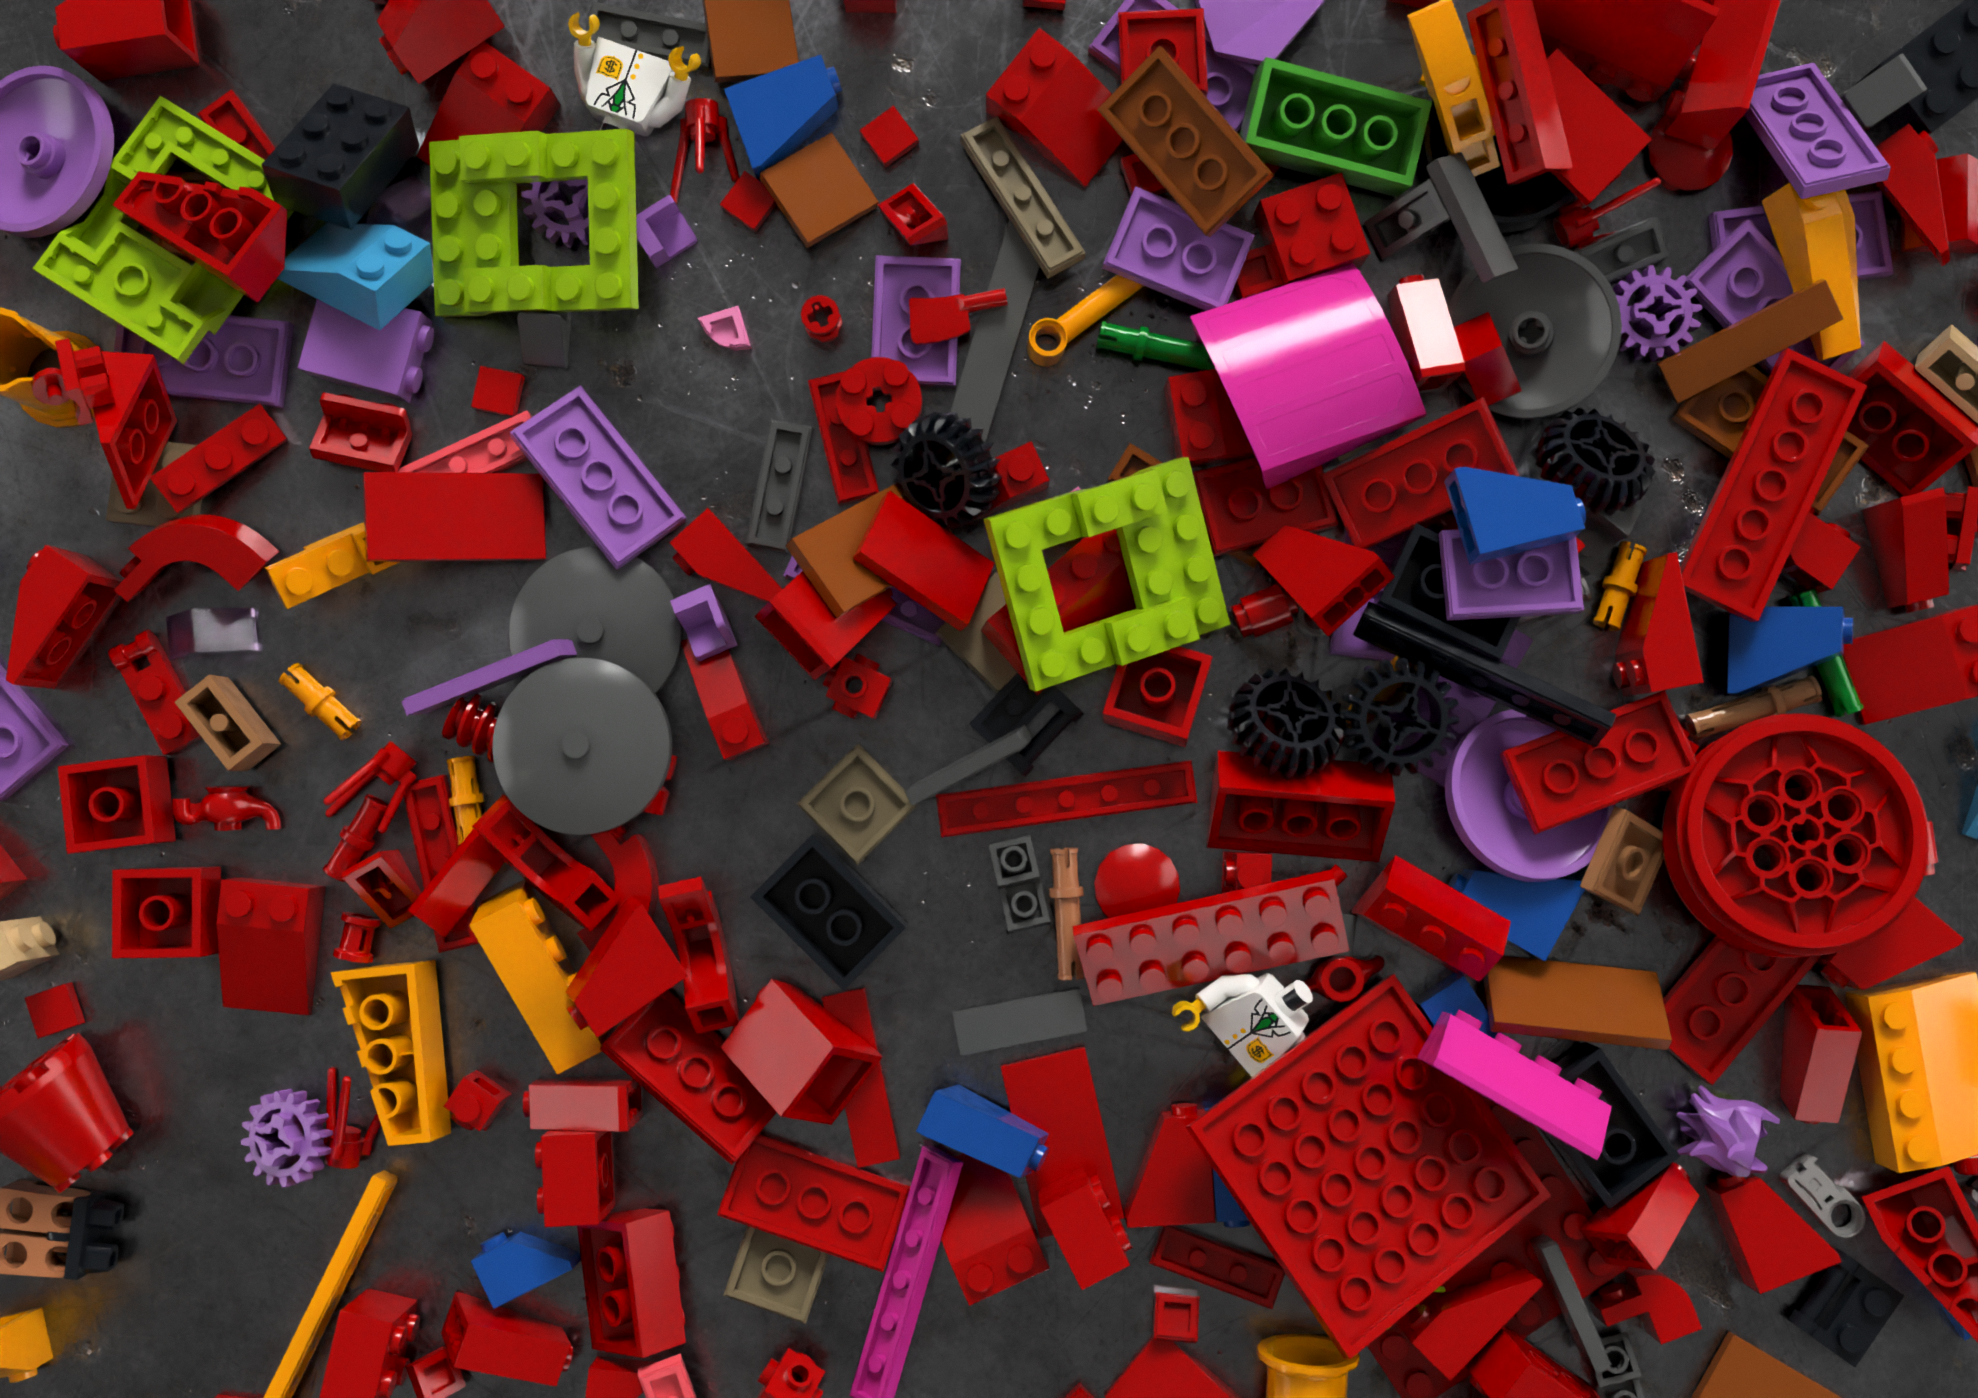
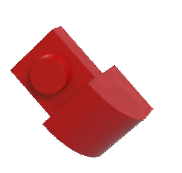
[1588,1267,1702,1345]

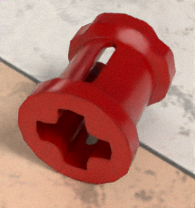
[801,295,843,343]
[333,912,382,963]

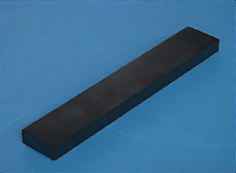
[1353,601,1616,747]

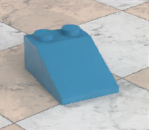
[277,223,434,330]

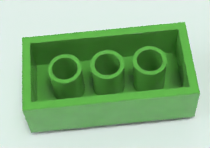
[1240,57,1432,197]

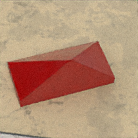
[878,183,948,246]

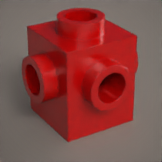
[823,654,893,720]
[757,1348,826,1398]

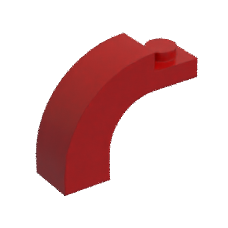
[114,514,280,602]
[472,794,621,932]
[577,825,659,952]
[658,876,739,1034]

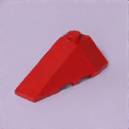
[113,171,287,303]
[1861,1166,1978,1343]

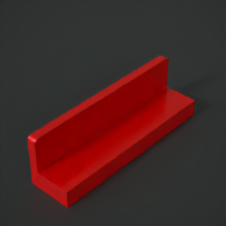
[1466,0,1573,184]

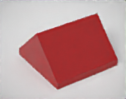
[1901,153,1978,253]

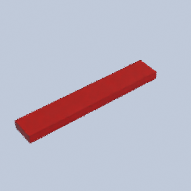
[936,760,1198,838]

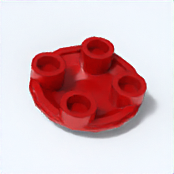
[1648,115,1733,191]
[1094,843,1180,918]

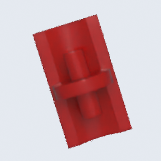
[31,338,115,426]
[1945,486,1978,572]

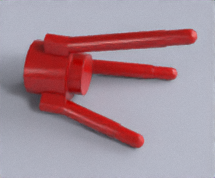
[670,98,740,204]
[1553,172,1661,249]
[323,741,417,834]
[323,1067,381,1169]

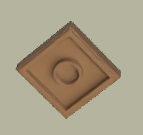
[1579,806,1664,916]

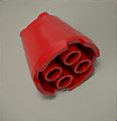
[0,1032,134,1194]

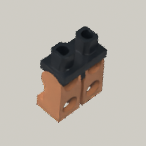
[0,1179,124,1280]

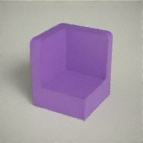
[636,195,698,268]
[670,584,737,661]

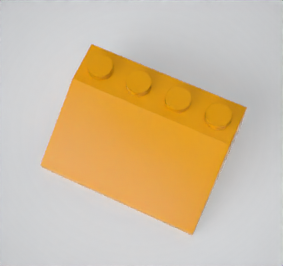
[1845,972,1978,1173]

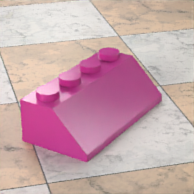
[1417,1009,1612,1160]

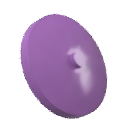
[0,65,114,238]
[1445,709,1616,882]

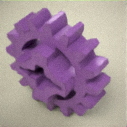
[521,179,589,248]
[1612,265,1702,362]
[240,1089,333,1188]

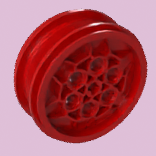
[1662,713,1929,958]

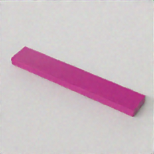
[849,1146,963,1398]

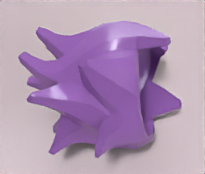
[1676,1085,1780,1177]

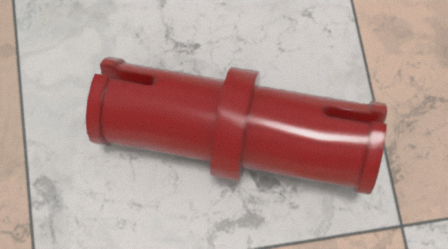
[323,794,389,882]

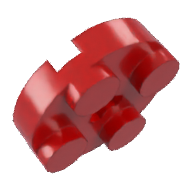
[836,357,923,445]

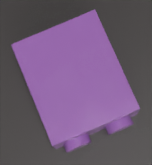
[297,299,434,403]

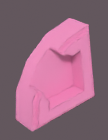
[698,306,752,351]

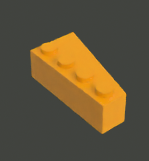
[469,880,609,1075]
[331,959,451,1146]

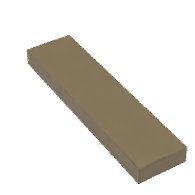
[960,116,1085,279]

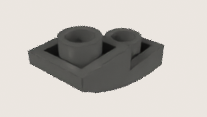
[988,835,1051,934]
[1588,1332,1645,1398]

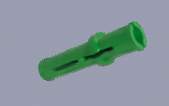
[1096,321,1215,370]
[1788,587,1864,717]

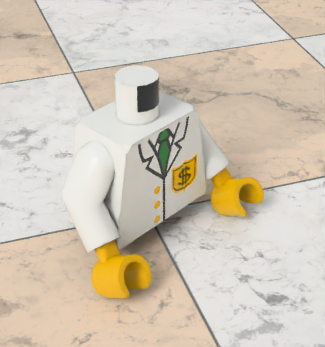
[568,12,701,136]
[1172,973,1313,1077]

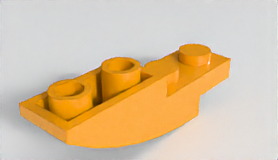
[1407,0,1500,177]
[265,522,399,609]

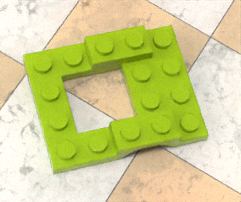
[32,95,294,365]
[429,129,639,317]
[983,457,1230,691]

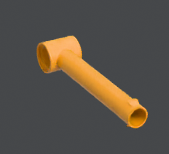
[1026,275,1144,367]

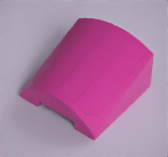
[1190,263,1427,489]

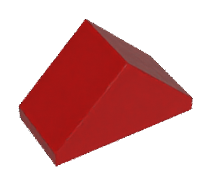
[1454,312,1523,406]
[341,849,422,929]
[585,1356,655,1398]

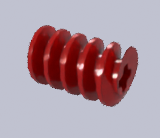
[442,693,498,763]

